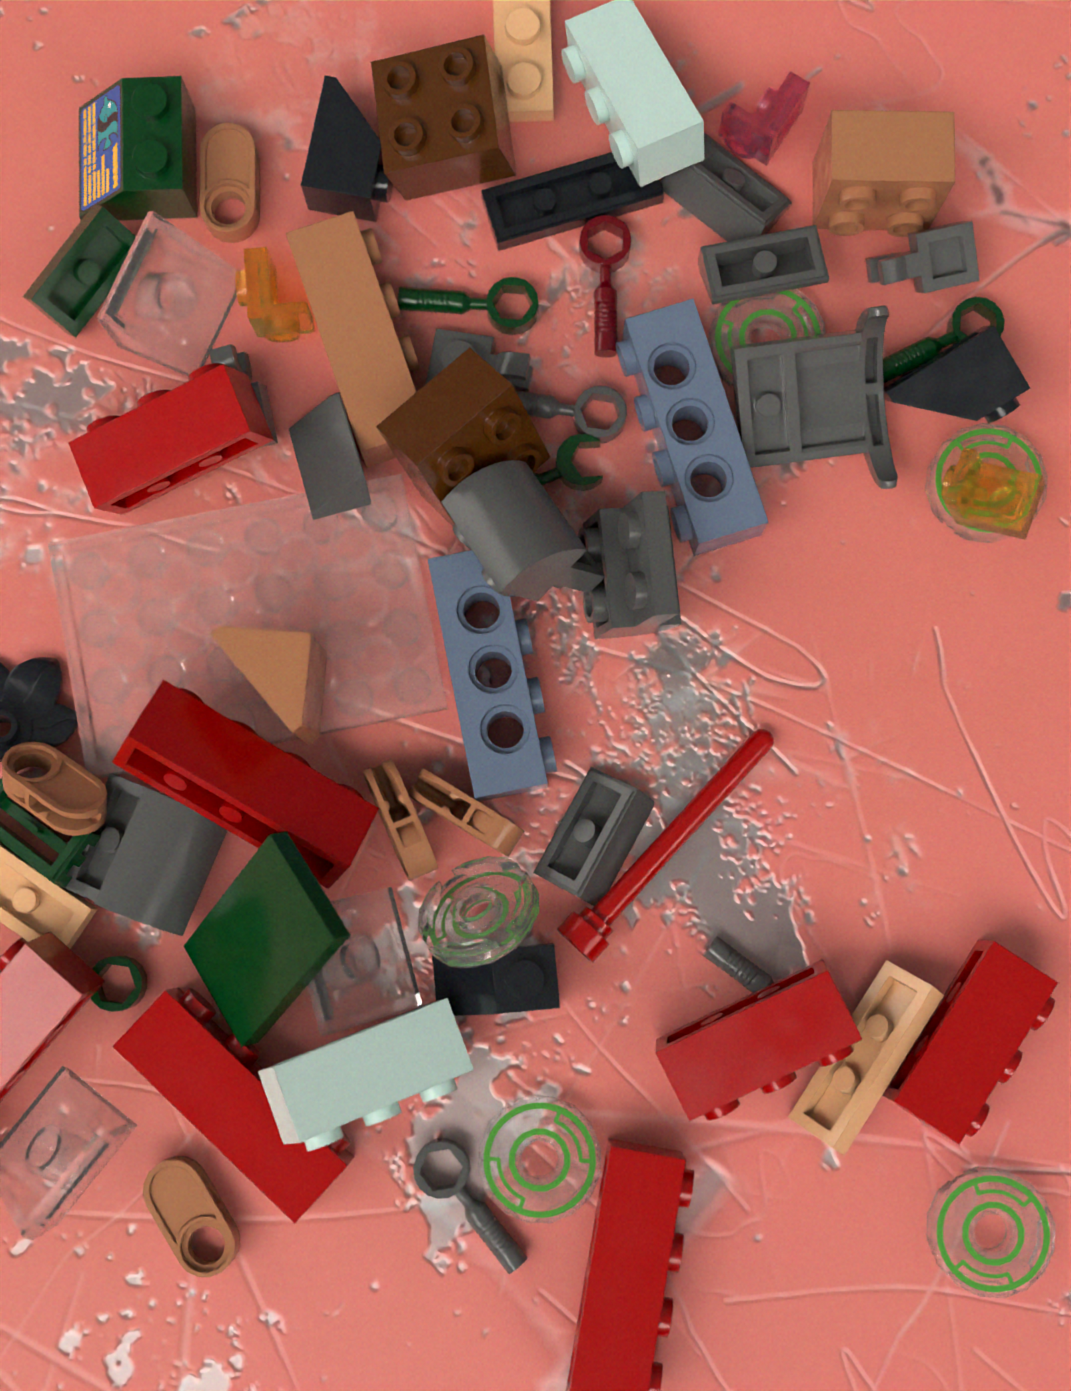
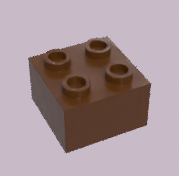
[371,34,516,200]
[376,347,550,526]

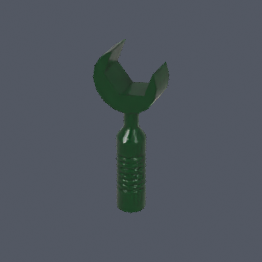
[534,434,603,491]

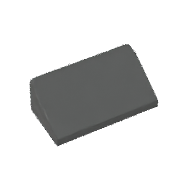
[660,133,792,242]
[698,225,829,305]
[289,392,372,520]
[533,767,654,906]

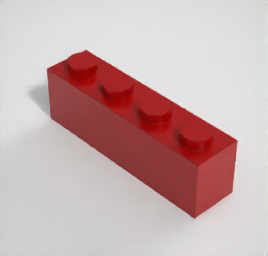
[112,679,379,889]
[112,987,354,1224]
[566,1138,694,1391]

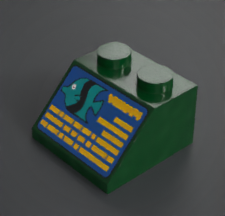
[79,76,197,221]

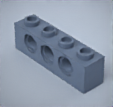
[616,298,768,556]
[428,550,557,802]

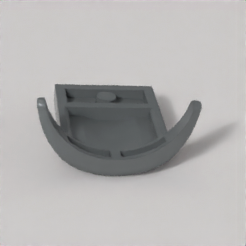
[730,306,898,489]

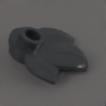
[0,657,82,762]

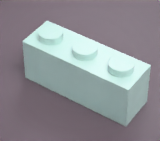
[561,0,704,187]
[258,998,474,1151]

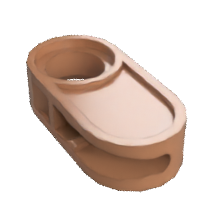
[200,122,260,243]
[2,742,107,836]
[363,759,438,881]
[408,768,524,857]
[143,1156,240,1277]

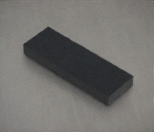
[481,152,664,251]

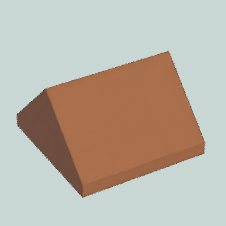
[210,626,327,745]

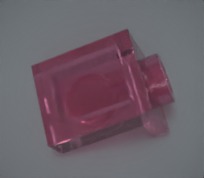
[718,71,810,166]

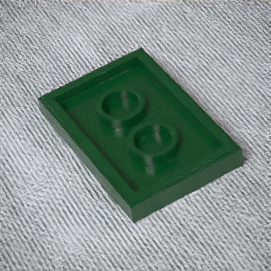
[184,831,351,1048]

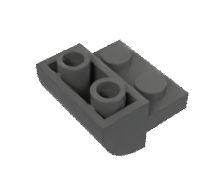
[441,460,606,601]
[578,491,681,639]
[63,773,227,936]

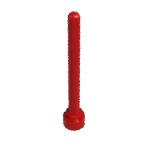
[557,729,774,963]

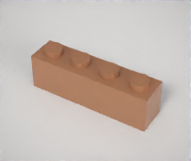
[286,211,420,468]

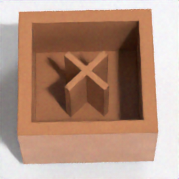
[812,110,955,237]

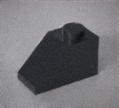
[301,75,393,222]
[884,325,1030,424]
[432,943,560,1016]

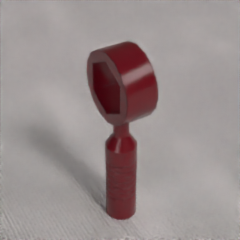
[579,215,632,357]

